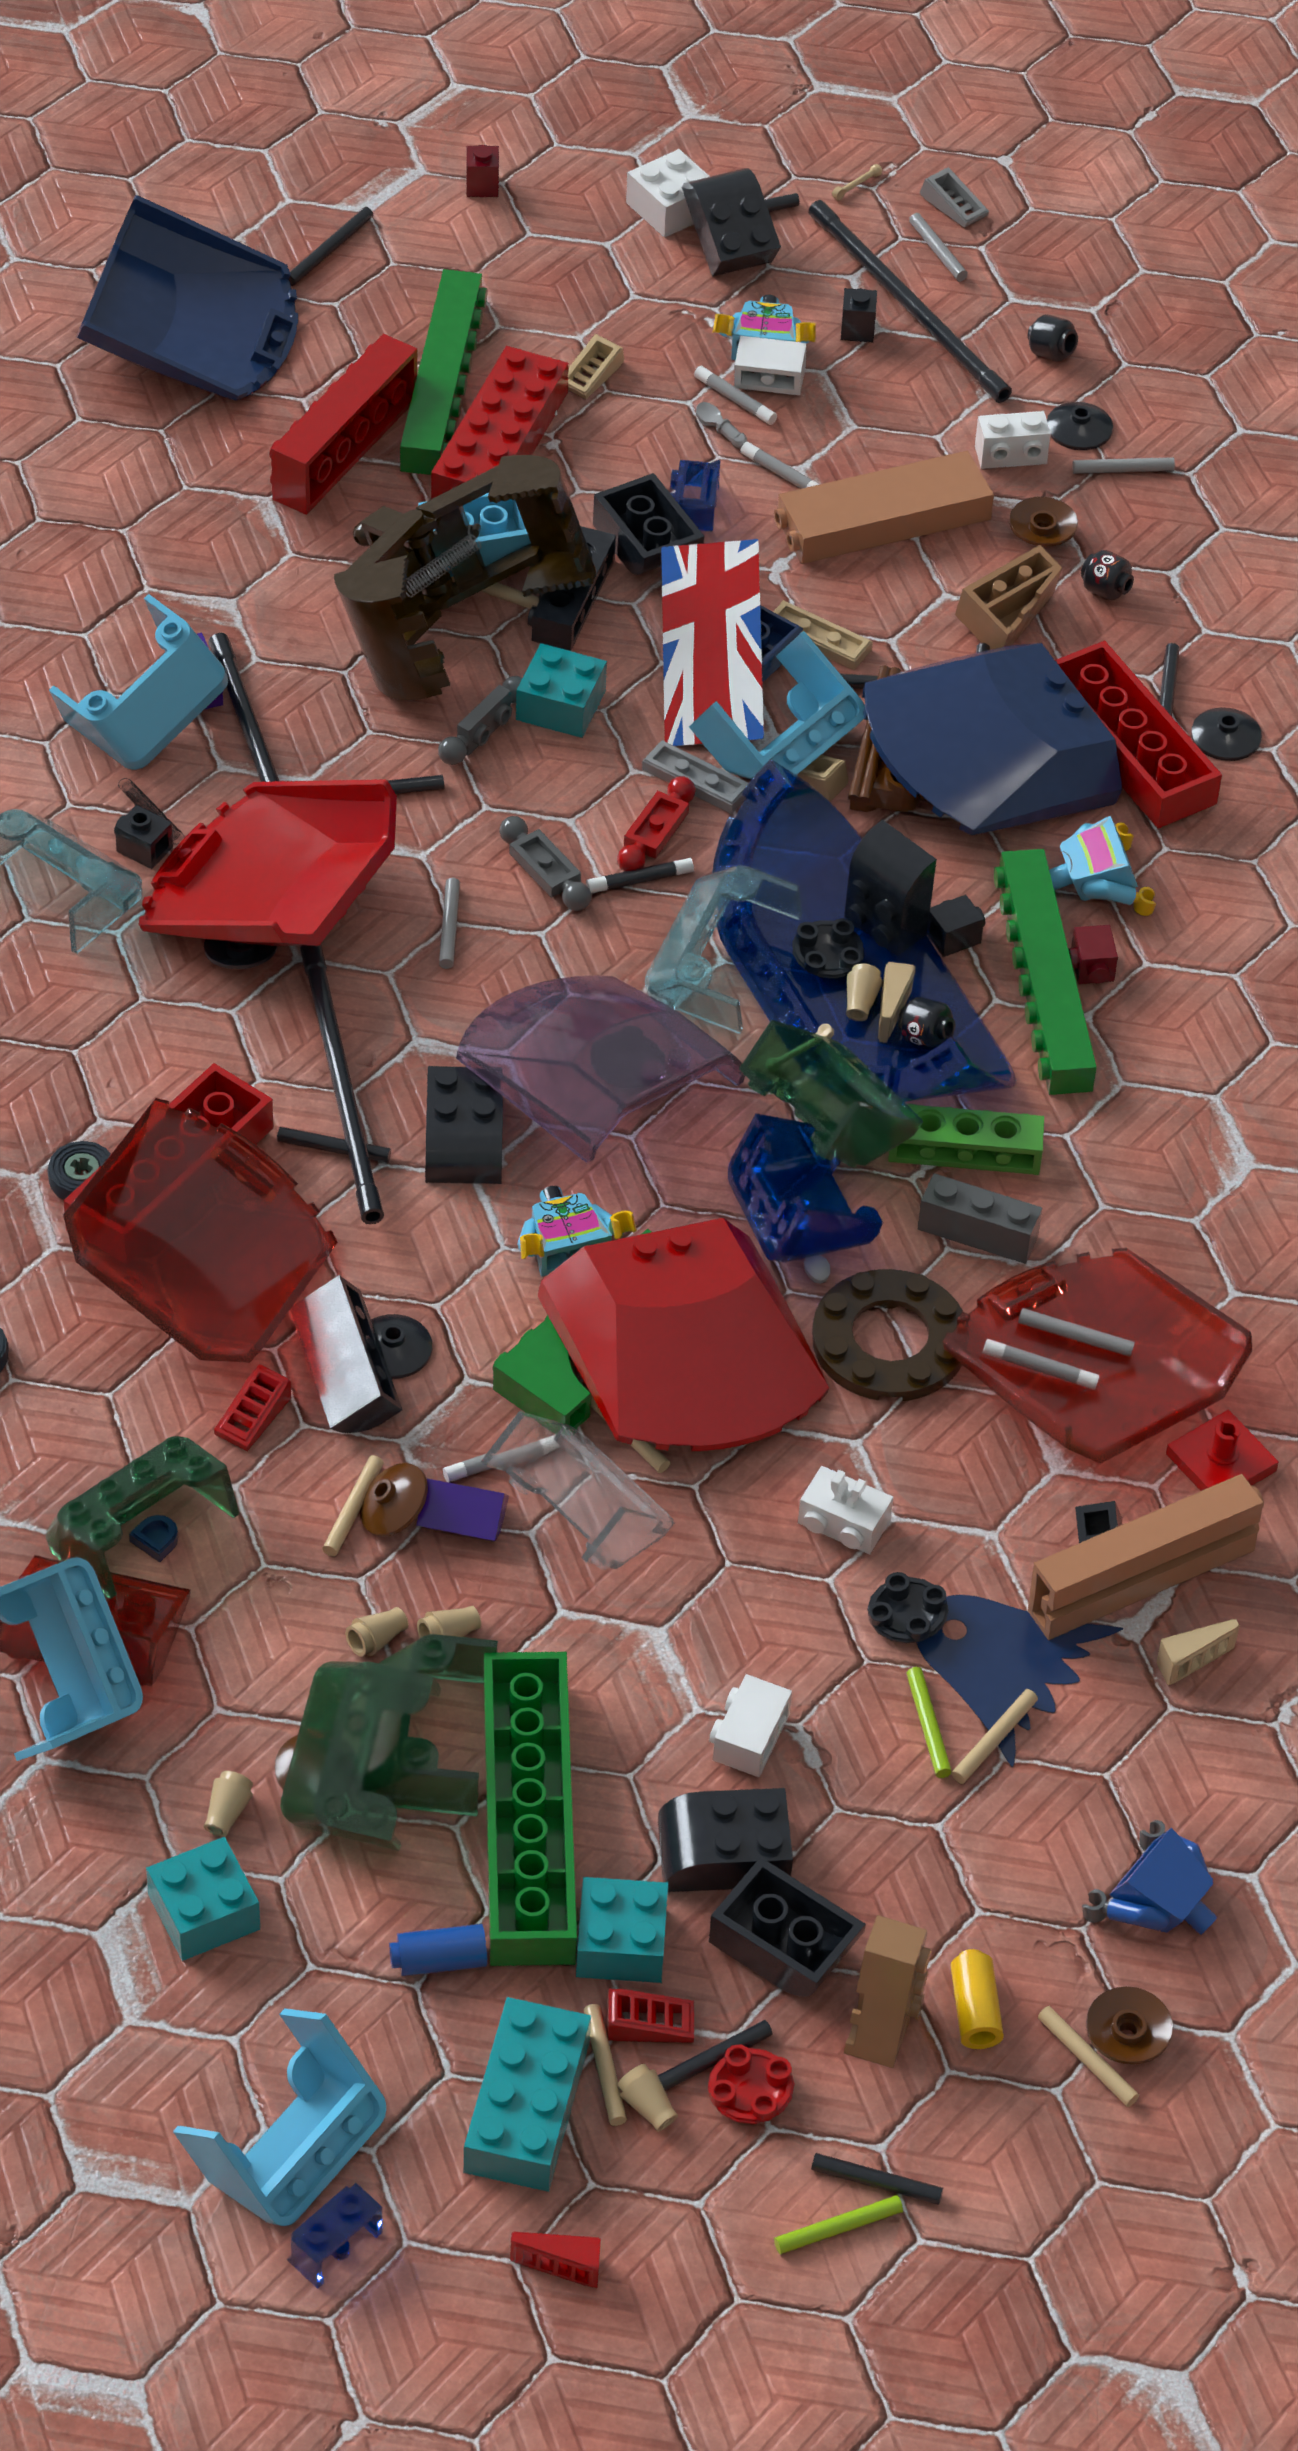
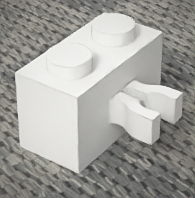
[798,1466,893,1555]

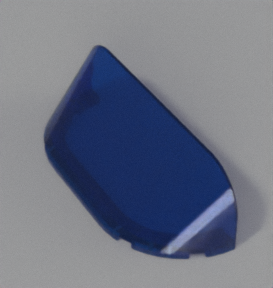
[711,759,1016,1105]

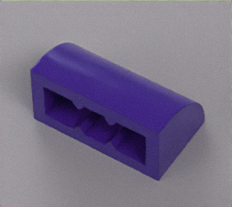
[416,1478,509,1541]

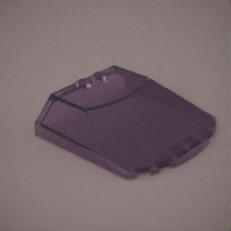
[456,975,747,1163]

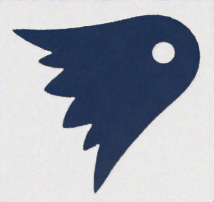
[916,1595,1123,1767]

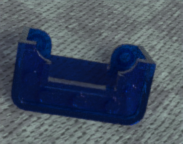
[728,1113,883,1263]

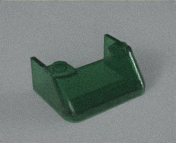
[355,1634,498,1816]

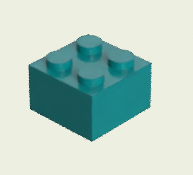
[516,643,607,738]
[146,1836,261,1961]
[576,1877,668,1983]

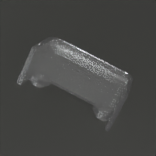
[481,1411,675,1570]

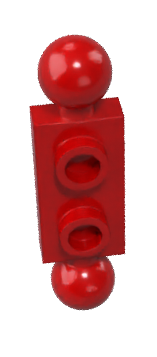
[617,776,696,872]

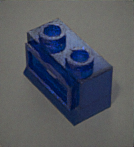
[670,460,721,532]
[287,2183,383,2289]

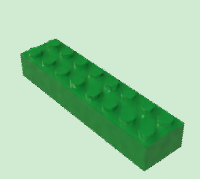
[483,1652,577,1966]

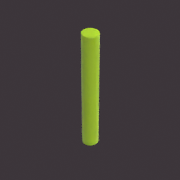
[906,1667,952,1778]
[774,2195,903,2255]

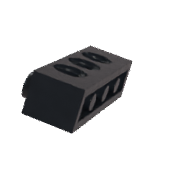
[527,526,616,651]

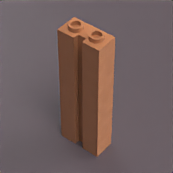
[774,450,994,564]
[1028,1474,1264,1640]

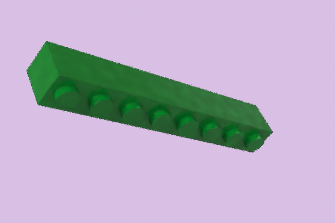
[400,269,487,475]
[994,849,1097,1095]

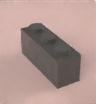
[918,1173,1042,1264]

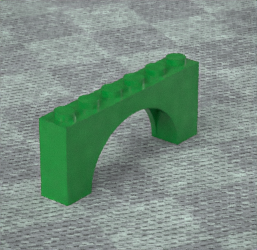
[492,1229,652,1440]

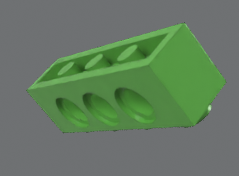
[888,1103,1044,1175]

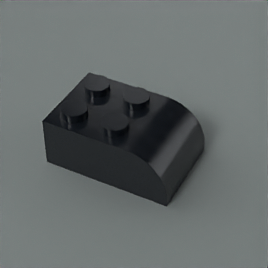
[681,168,781,277]
[593,473,705,575]
[844,820,937,956]
[425,1066,503,1184]
[658,1788,793,1892]
[709,1857,866,1997]

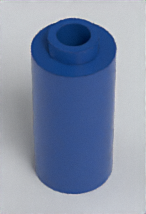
[389,1924,487,1976]

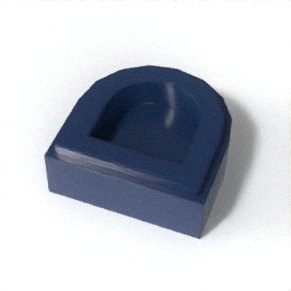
[129,1515,178,1562]

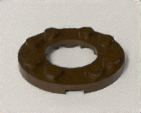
[812,1269,969,1401]

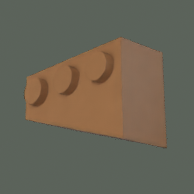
[955,545,1062,650]
[844,1915,932,2068]

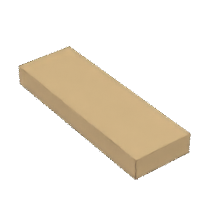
[773,600,873,670]

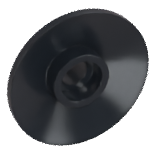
[1047,402,1113,450]
[1191,707,1262,761]
[204,939,278,969]
[371,1314,432,1379]

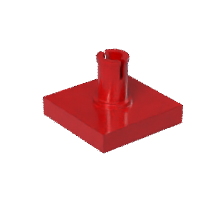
[1166,1409,1279,1491]

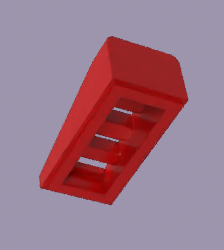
[214,1364,291,1452]
[608,1989,694,2043]
[510,2232,601,2288]

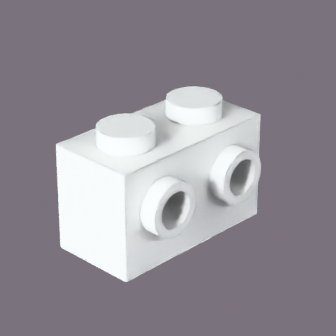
[734,336,806,395]
[975,411,1051,469]
[709,1674,792,1777]

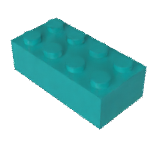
[463,1997,591,2192]

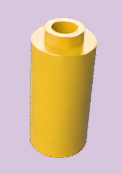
[950,1949,1004,2049]

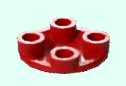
[708,2044,795,2124]

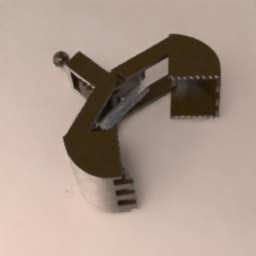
[334,455,596,700]

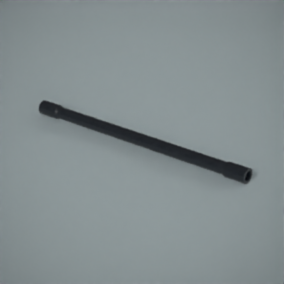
[808,200,1012,403]
[208,633,279,782]
[300,944,384,1224]

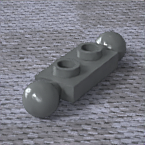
[438,676,522,765]
[499,816,591,911]

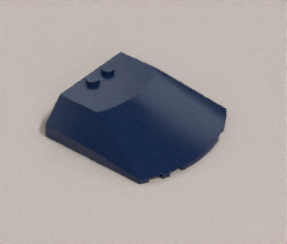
[76,195,298,401]
[862,643,1122,836]

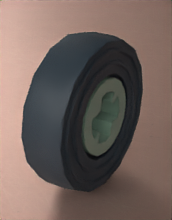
[47,1141,112,1200]

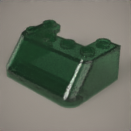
[739,1020,923,1168]
[45,1436,240,1599]
[280,1661,441,1851]

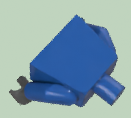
[1082,1820,1217,1935]

